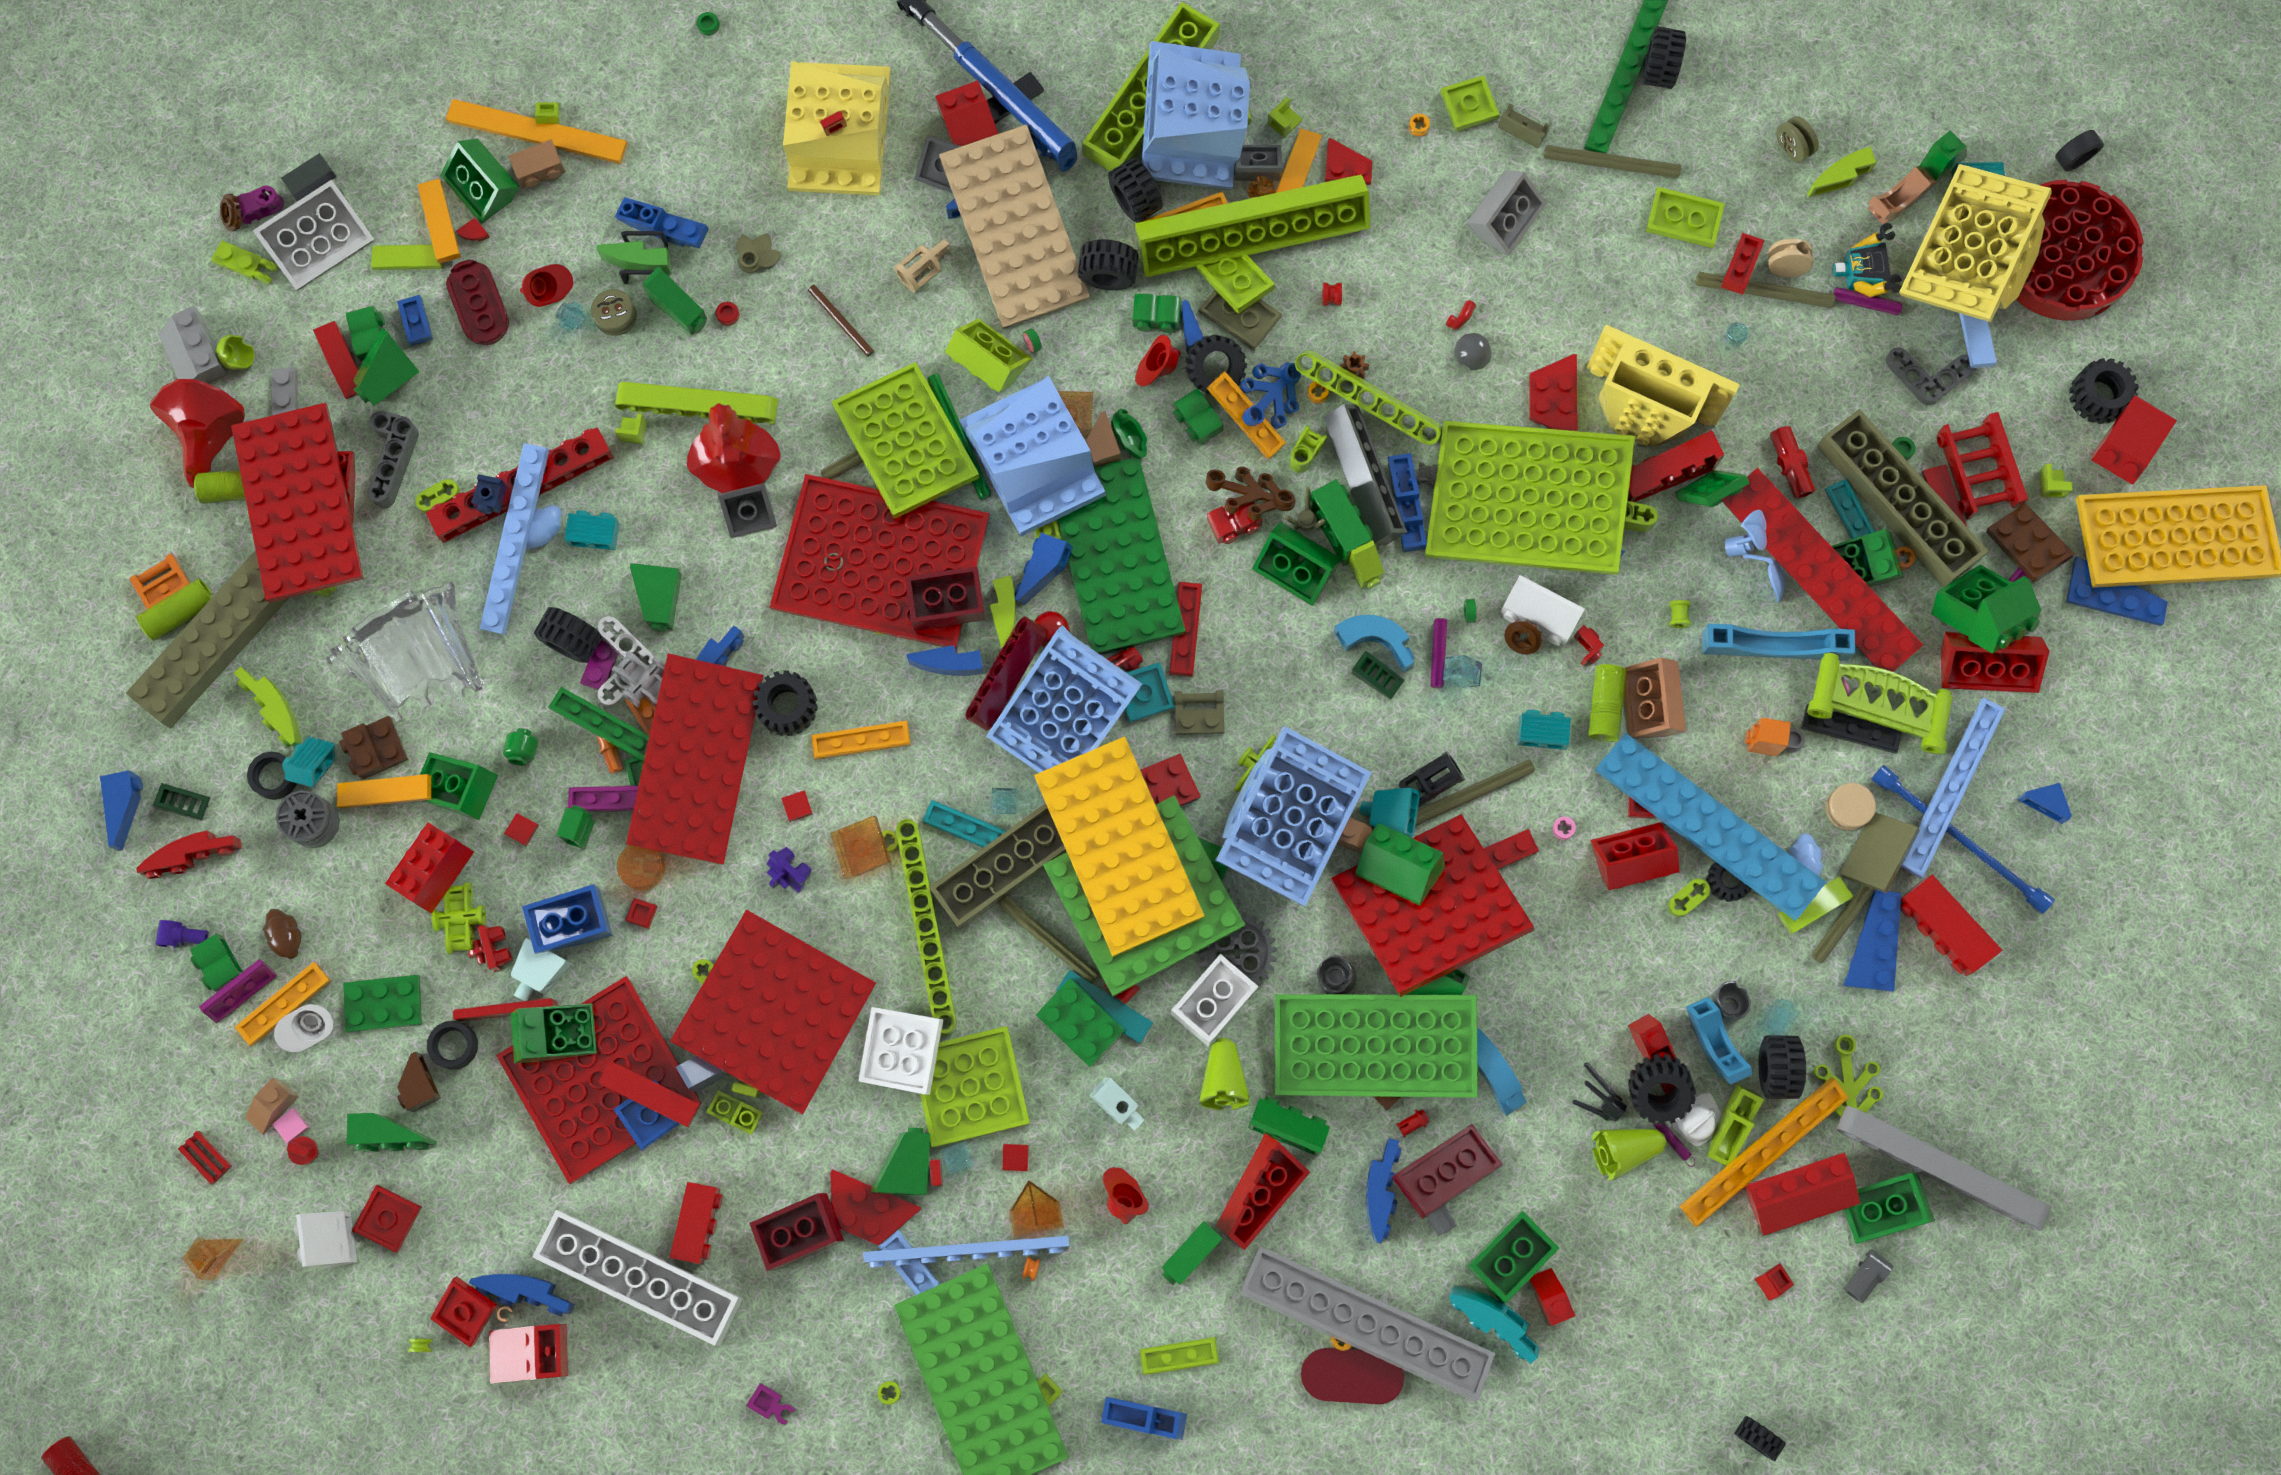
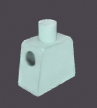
[511,938,571,1001]
[1089,1077,1145,1130]

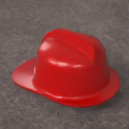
[520,264,573,307]
[1135,335,1181,387]
[1103,1167,1149,1224]

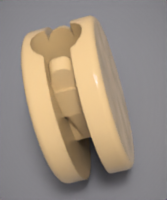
[1768,238,1813,277]
[1826,783,1876,831]

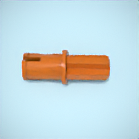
[597,736,623,774]

